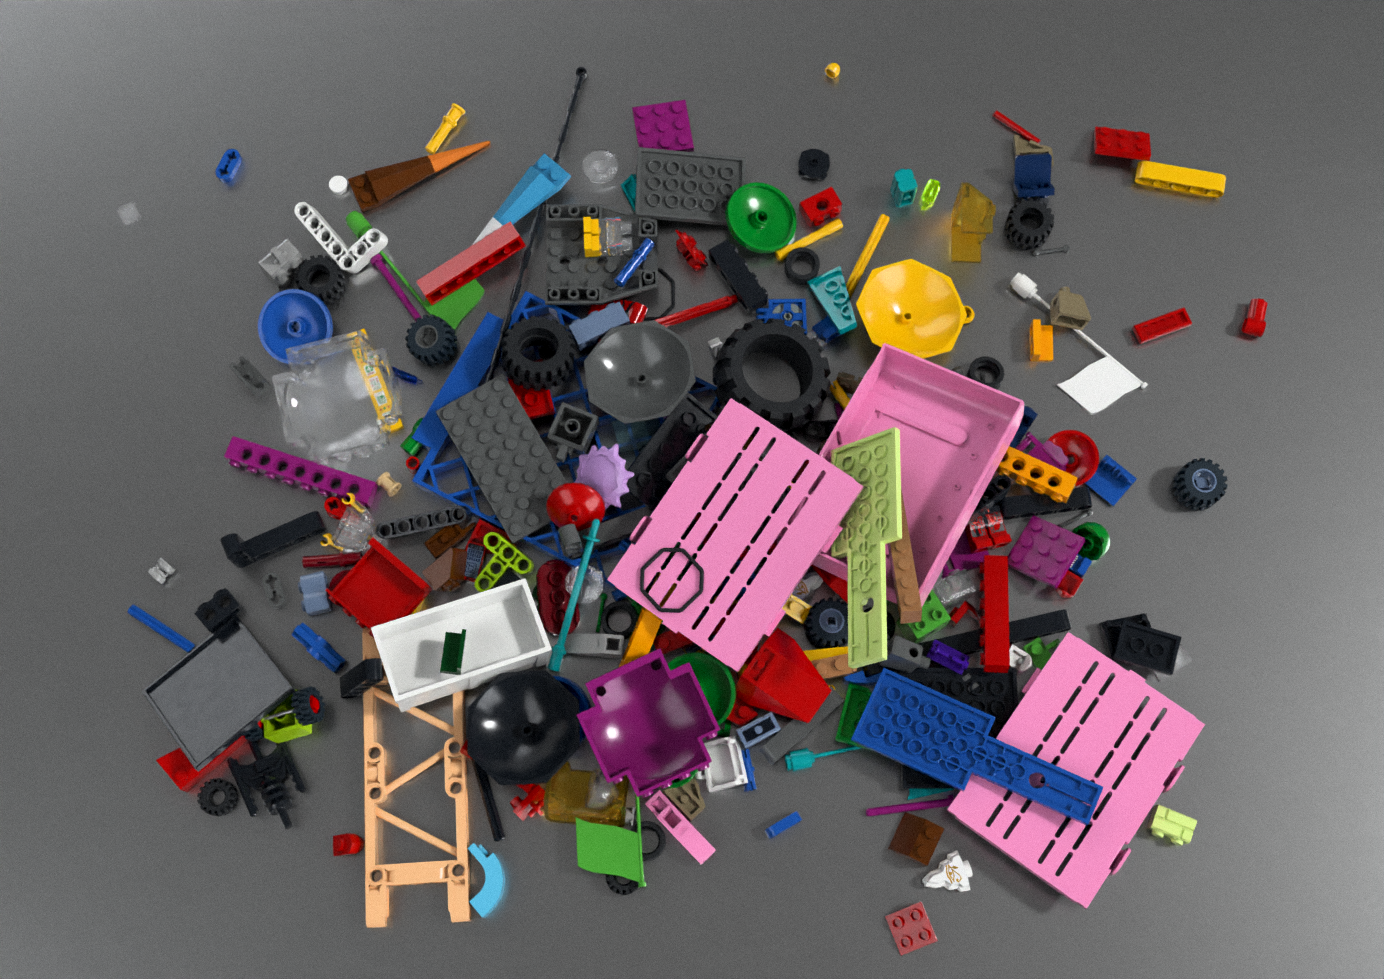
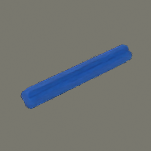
[127,605,195,653]

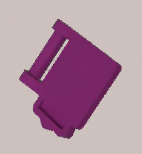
[1002,432,1069,493]
[942,529,989,580]

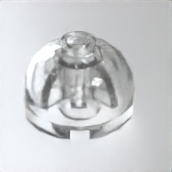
[585,768,619,810]

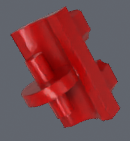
[510,784,548,821]

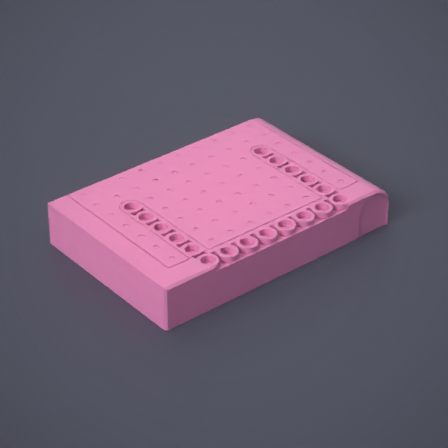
[776,343,1024,606]

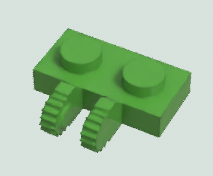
[1022,637,1060,670]

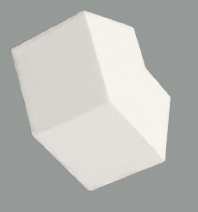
[708,337,723,358]

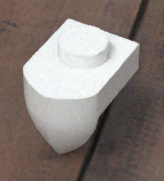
[1009,644,1032,672]

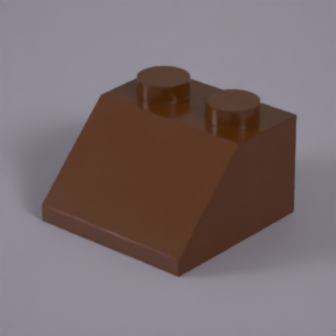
[422,548,467,592]
[888,812,945,867]

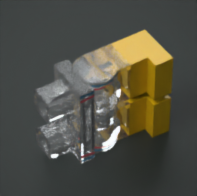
[583,217,632,257]

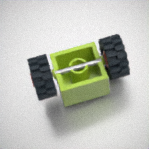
[243,686,325,744]

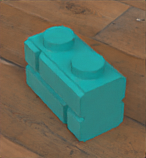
[890,169,918,208]

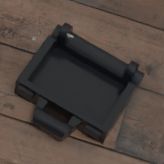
[1099,613,1151,667]

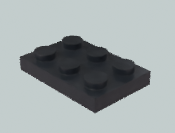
[1113,620,1181,676]

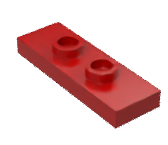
[1132,307,1192,344]

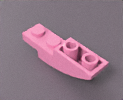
[645,790,716,864]

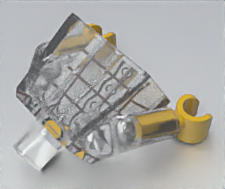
[320,493,381,554]

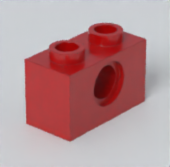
[799,187,843,228]

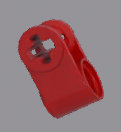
[324,497,361,527]

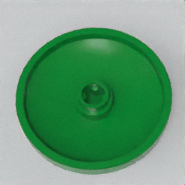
[726,182,797,254]
[668,652,736,725]

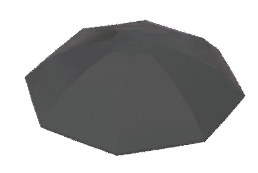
[584,320,696,424]

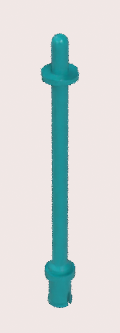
[547,519,600,671]

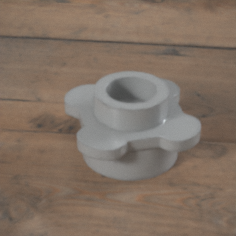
[625,806,637,827]

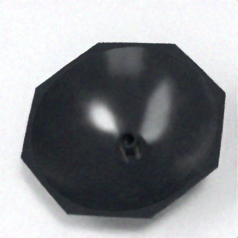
[467,670,580,786]

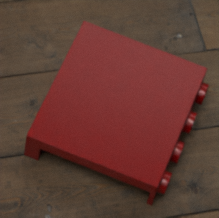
[325,537,433,638]

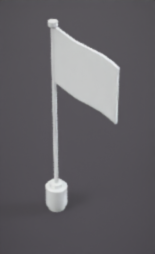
[1009,273,1148,414]

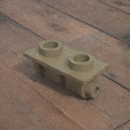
[834,372,863,394]

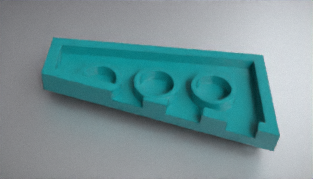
[807,266,857,335]

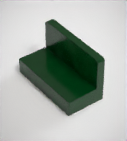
[440,629,466,675]

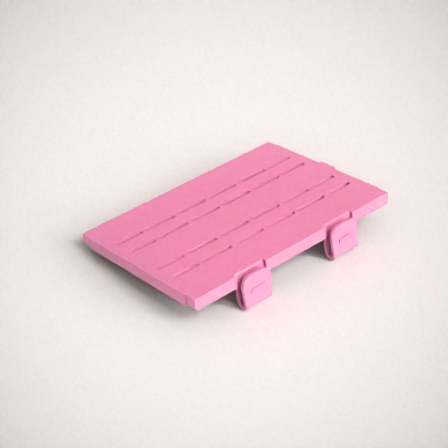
[607,399,864,671]
[946,632,1205,909]

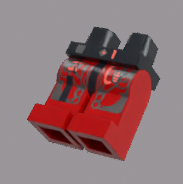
[965,498,1012,554]

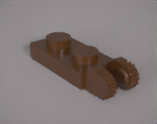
[423,515,477,559]

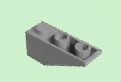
[565,634,625,659]

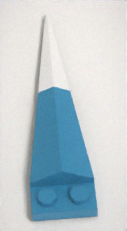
[472,153,571,245]

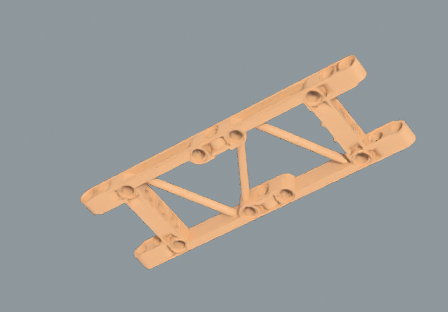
[362,627,471,928]

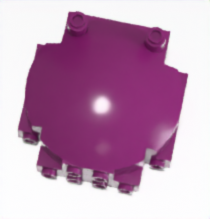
[577,648,720,798]

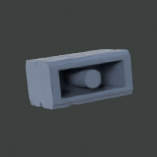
[735,712,781,750]

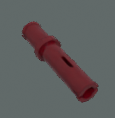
[302,551,363,569]

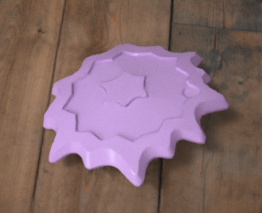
[574,444,635,510]

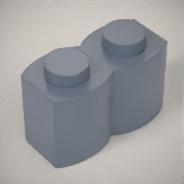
[298,571,333,616]

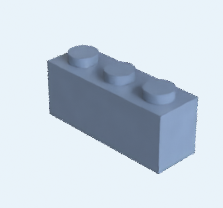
[569,302,630,351]

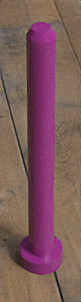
[370,254,422,322]
[865,794,954,816]

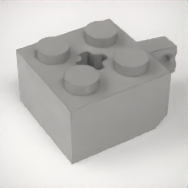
[258,239,304,290]

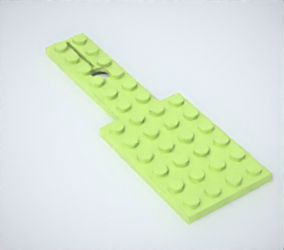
[831,427,902,669]

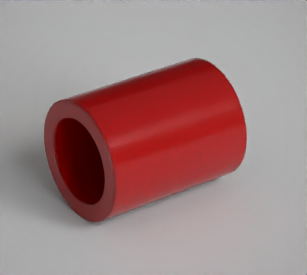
[406,456,421,474]

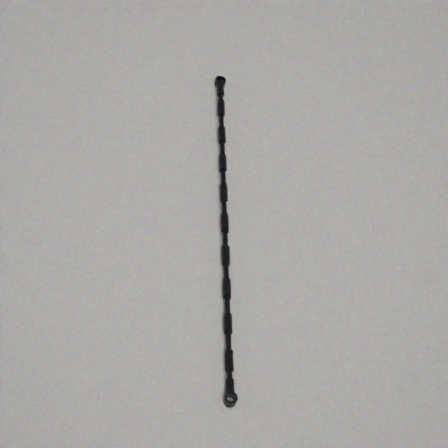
[484,67,587,384]

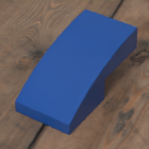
[843,671,881,686]

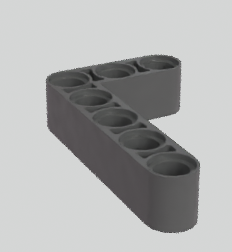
[558,507,653,559]

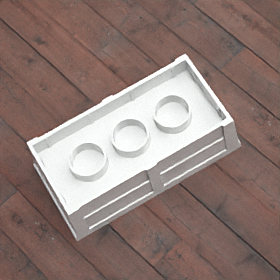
[371,578,552,712]

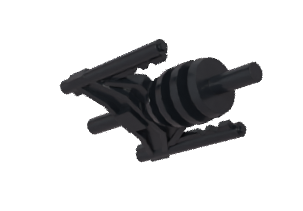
[227,741,306,829]

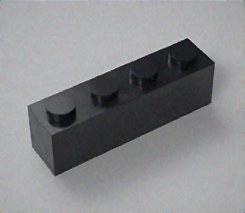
[709,239,769,315]

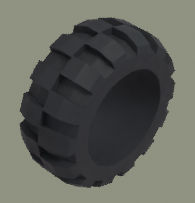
[712,318,831,434]

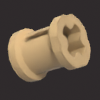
[376,472,402,497]

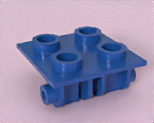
[1084,455,1137,506]

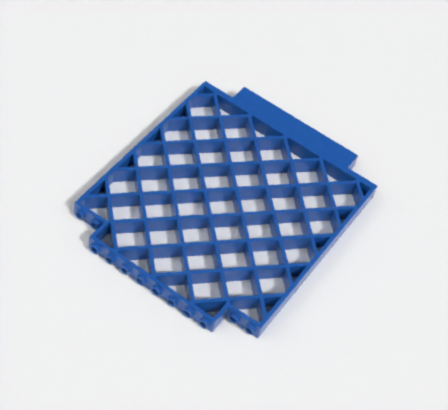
[412,291,722,590]

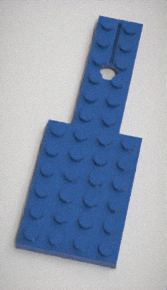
[851,668,1103,826]

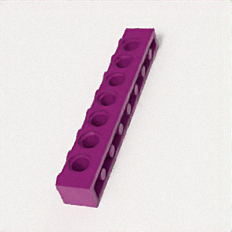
[224,436,379,509]

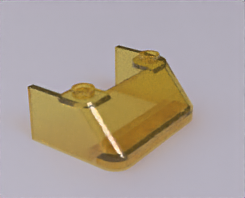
[951,182,996,263]

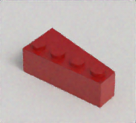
[156,735,249,792]

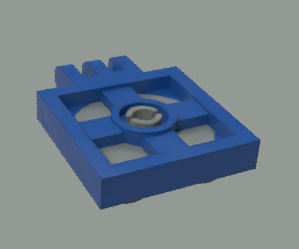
[756,299,807,336]

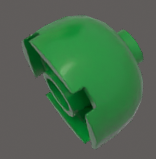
[1072,522,1110,561]

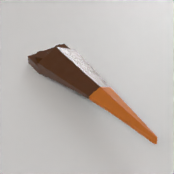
[348,141,490,212]

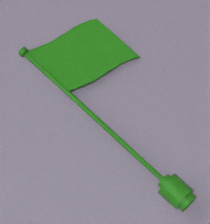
[345,211,485,330]
[576,794,646,888]

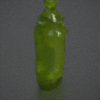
[921,179,941,210]

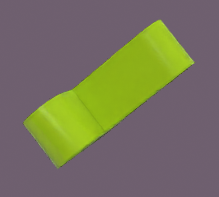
[474,532,534,592]

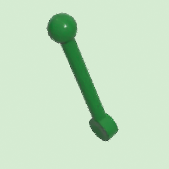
[596,593,608,633]

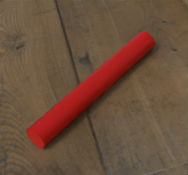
[993,110,1041,144]

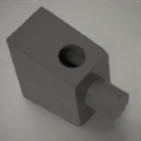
[879,635,931,673]

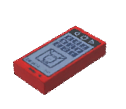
[464,541,487,582]

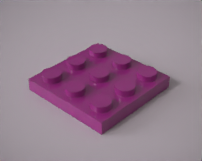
[632,100,694,152]
[1008,515,1085,589]

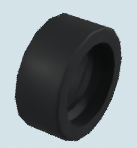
[785,247,820,285]
[967,356,1005,390]
[601,601,638,639]
[630,821,666,861]

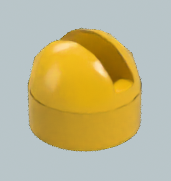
[824,63,840,79]

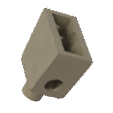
[1050,287,1091,331]

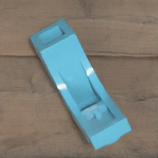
[468,843,505,918]

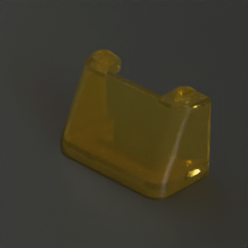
[544,761,630,827]

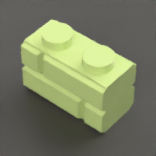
[1147,804,1197,846]

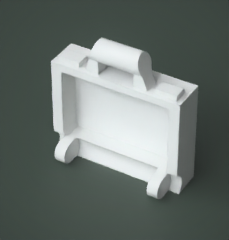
[695,735,748,792]

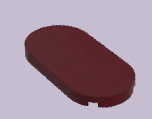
[536,559,580,636]

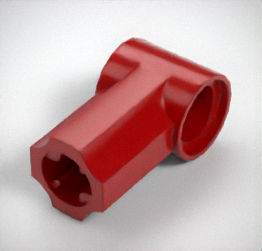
[1242,298,1268,338]

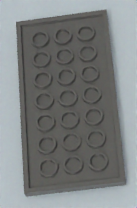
[436,374,567,544]

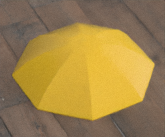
[856,259,967,359]

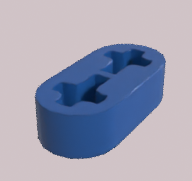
[215,149,242,183]
[764,811,802,839]

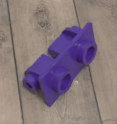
[926,639,970,675]

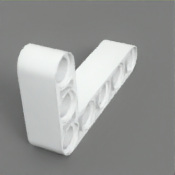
[294,202,388,274]

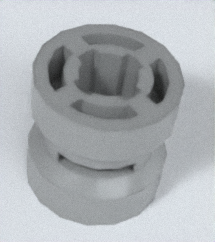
[148,558,175,584]

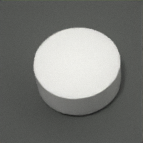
[329,176,348,195]

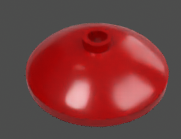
[1047,430,1099,487]
[546,483,605,531]

